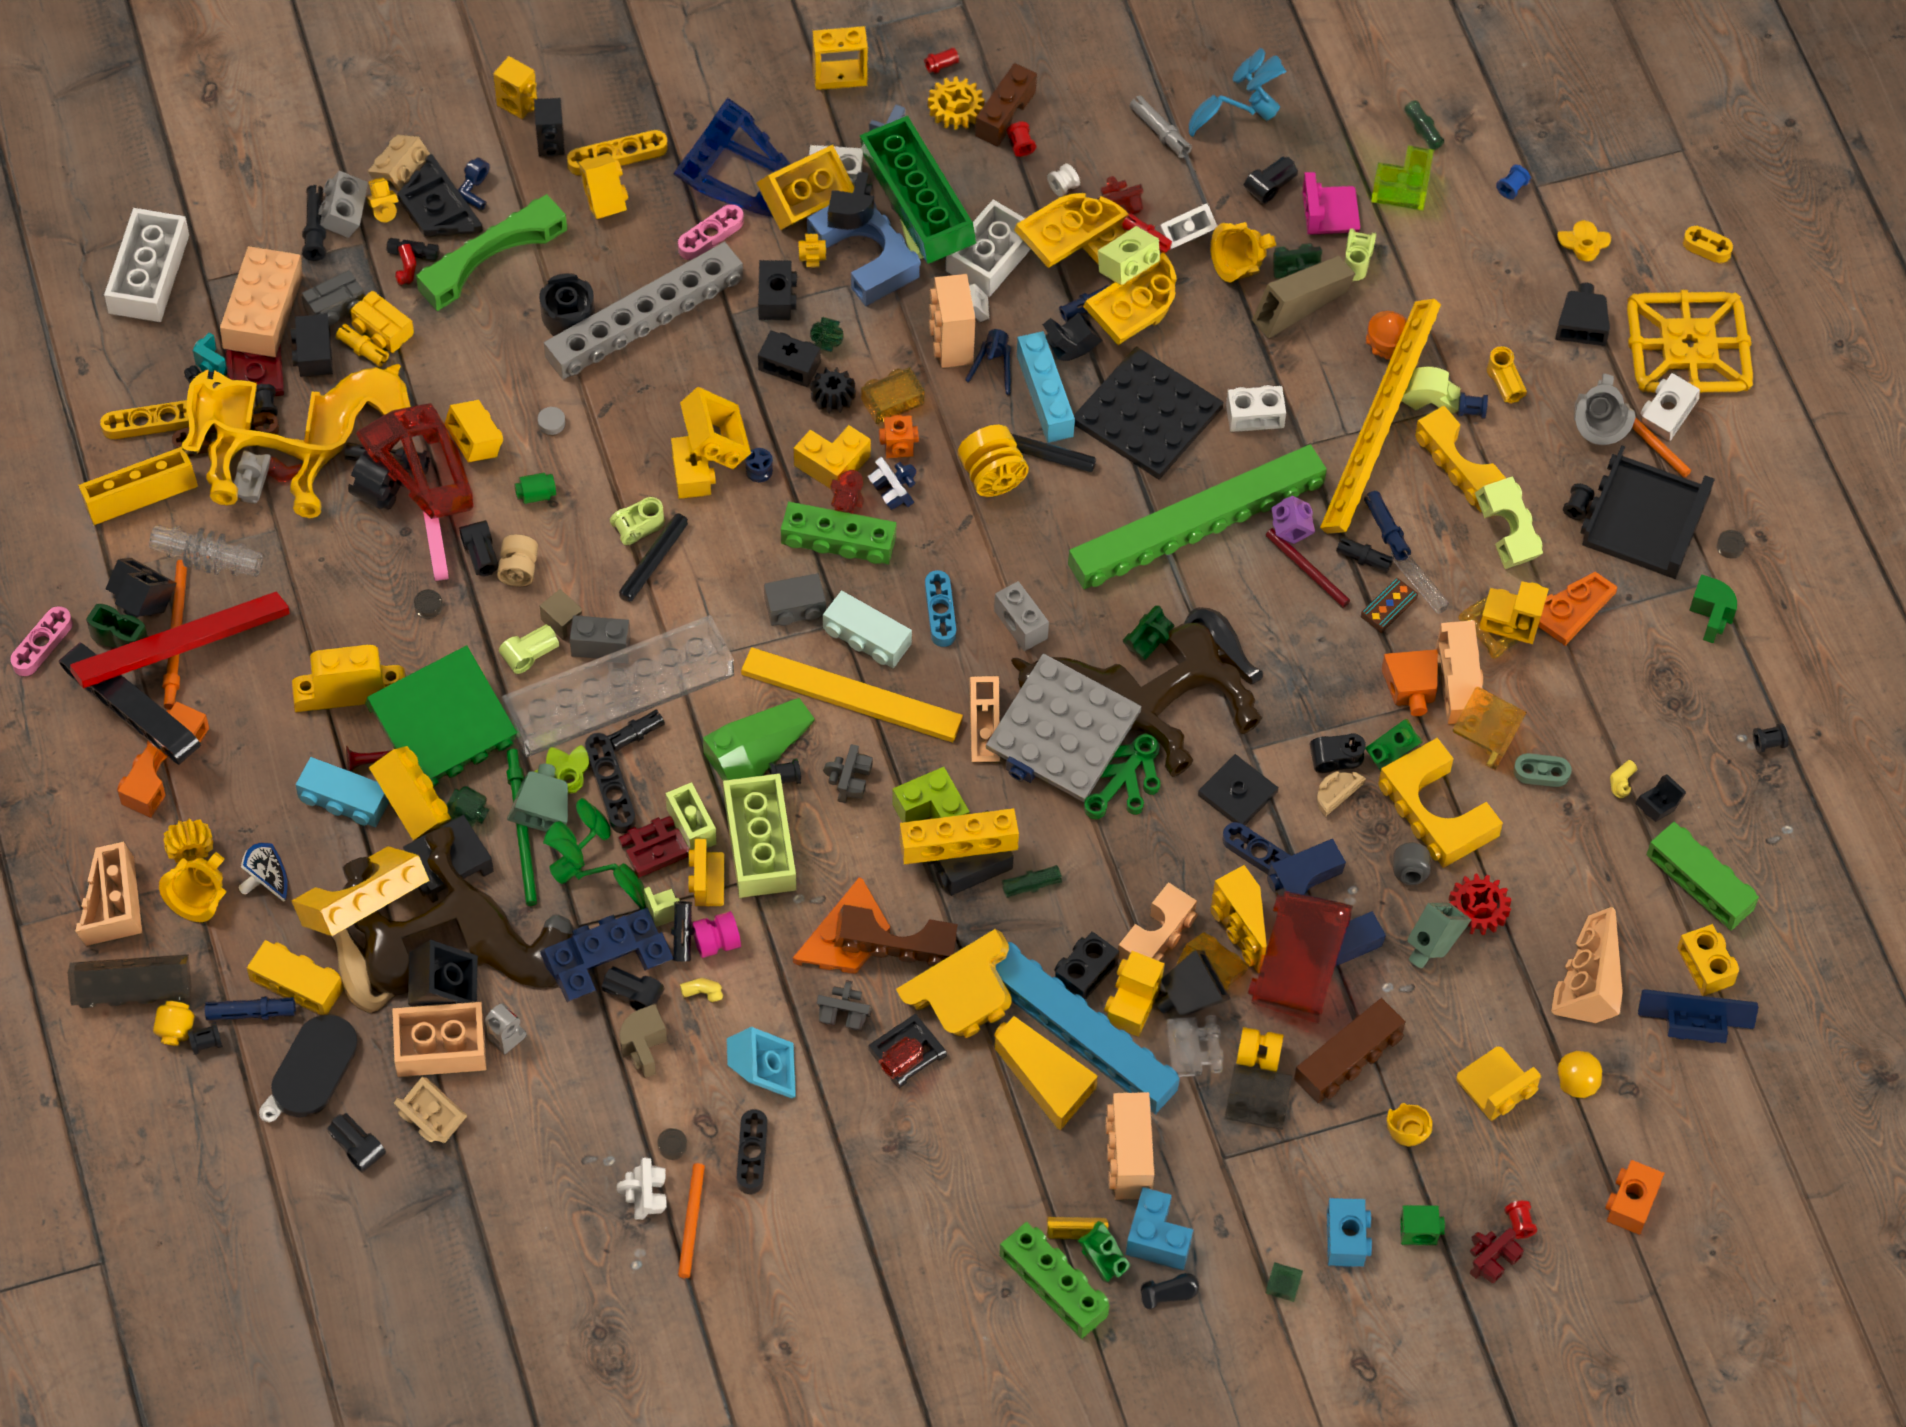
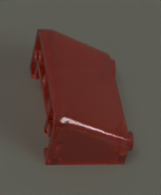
[1248,891,1353,1024]

